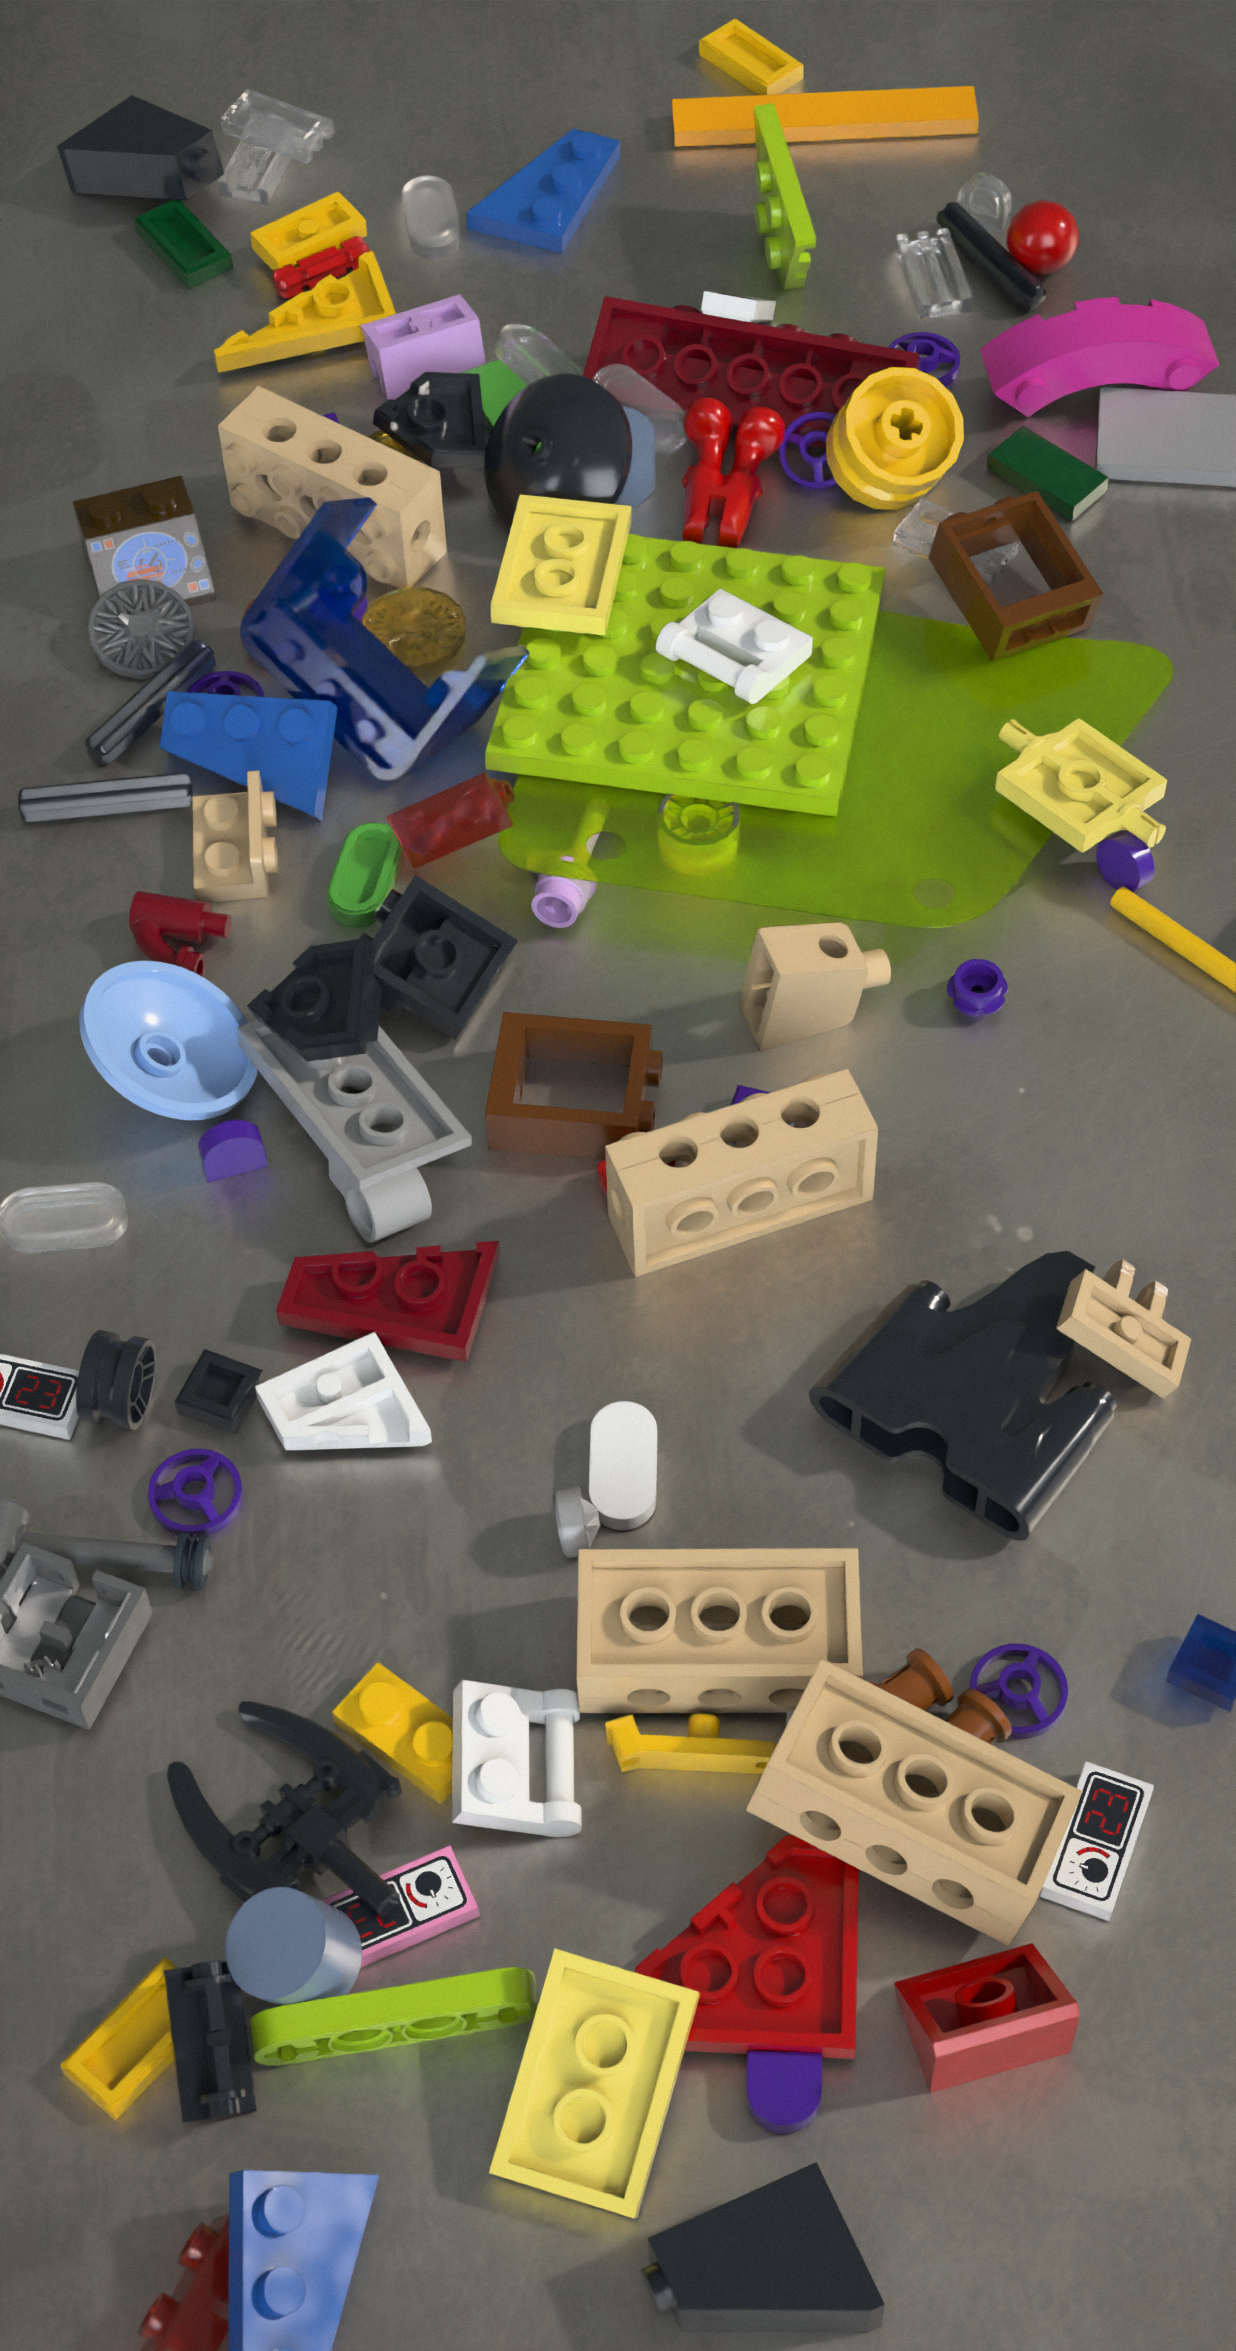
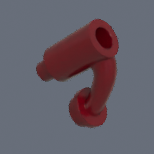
[129,891,232,977]

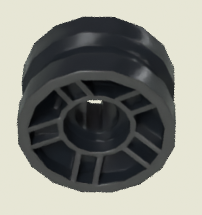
[76,1330,157,1430]

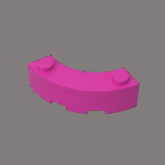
[980,297,1220,418]

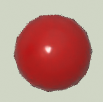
[1006,200,1079,276]

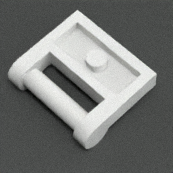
[656,589,813,704]
[452,1680,582,1837]

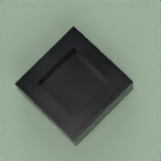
[175,1349,266,1435]

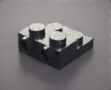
[359,875,518,1040]

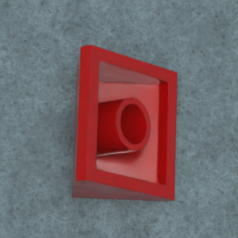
[894,1943,1080,2093]

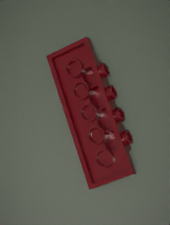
[583,296,920,449]

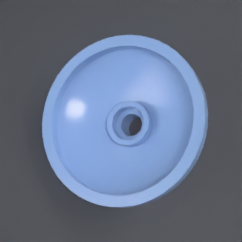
[79,961,258,1120]

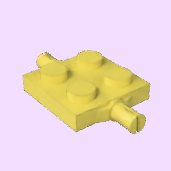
[995,718,1167,853]

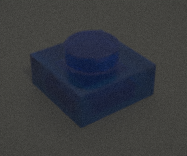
[1166,1614,1236,1712]

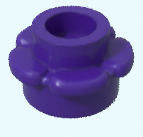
[947,959,1008,1016]

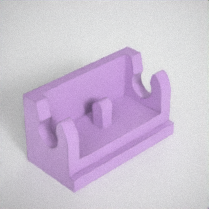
[361,294,486,400]

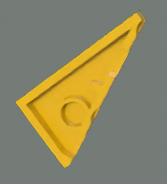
[214,251,396,373]

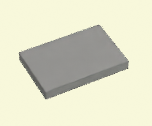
[1096,387,1236,487]

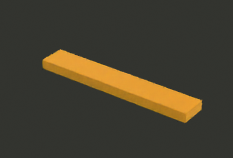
[672,86,979,147]

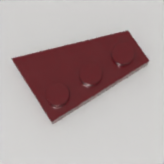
[276,1241,500,1362]

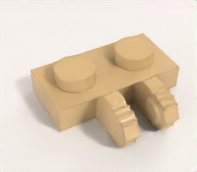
[1056,1259,1191,1398]

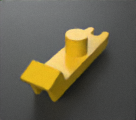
[605,1713,777,1774]

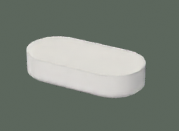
[589,1401,658,1530]

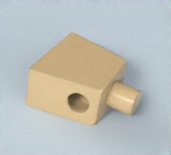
[738,922,891,1051]

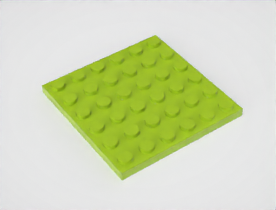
[485,534,886,817]

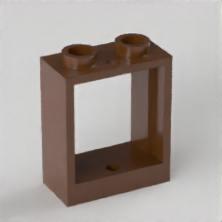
[928,491,1103,662]
[485,1012,663,1160]

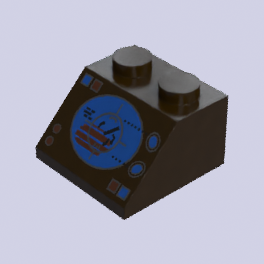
[73,475,217,606]

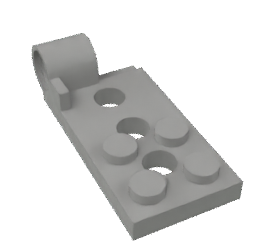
[238,1020,472,1243]

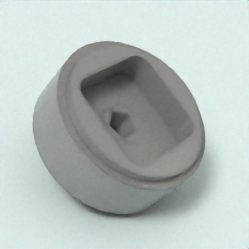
[553,1486,600,1558]

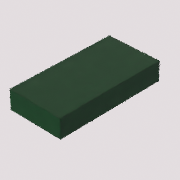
[134,199,233,289]
[987,425,1109,521]

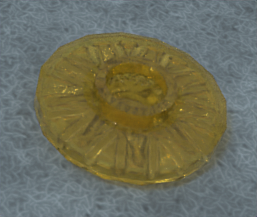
[360,587,467,672]

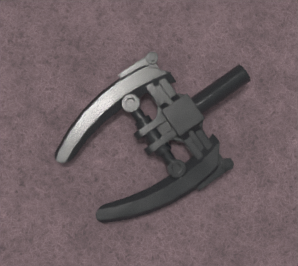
[167,1701,402,1917]

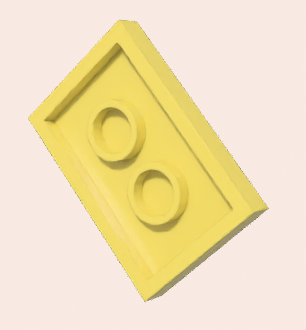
[490,494,631,635]
[489,1949,700,2219]

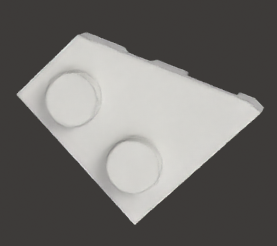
[255,1332,432,1450]

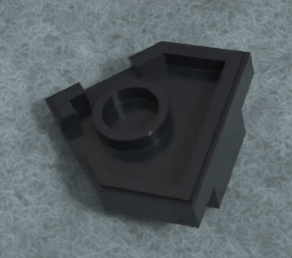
[373,372,486,469]
[247,938,382,1062]

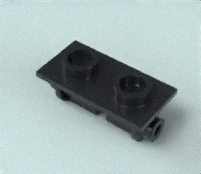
[163,1960,257,2123]

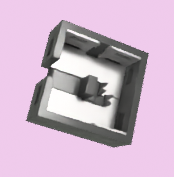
[0,1542,153,1730]

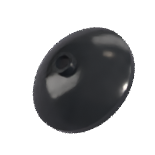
[484,374,633,527]

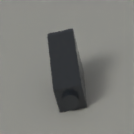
[57,95,224,200]
[641,2162,885,2333]

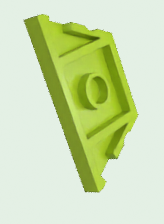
[753,103,816,290]

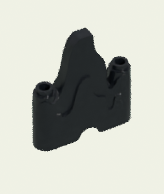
[809,1251,1117,1541]

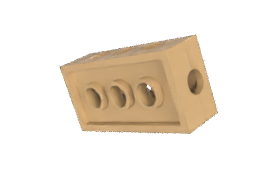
[218,385,447,593]
[605,1068,878,1277]
[577,1548,863,1713]
[746,1658,1083,1946]

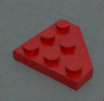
[635,1835,859,2059]

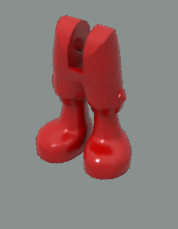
[681,398,786,549]

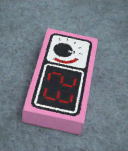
[320,1845,480,1968]

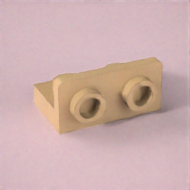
[192,770,278,902]

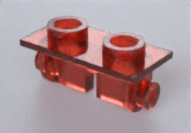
[386,771,515,869]
[138,2213,229,2351]

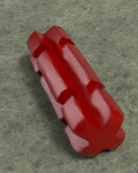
[272,236,370,300]

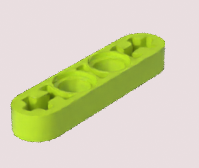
[250,1967,539,2066]

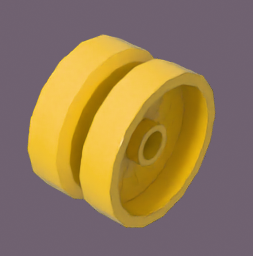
[826,367,964,510]

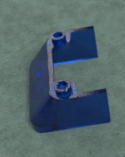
[240,497,530,780]

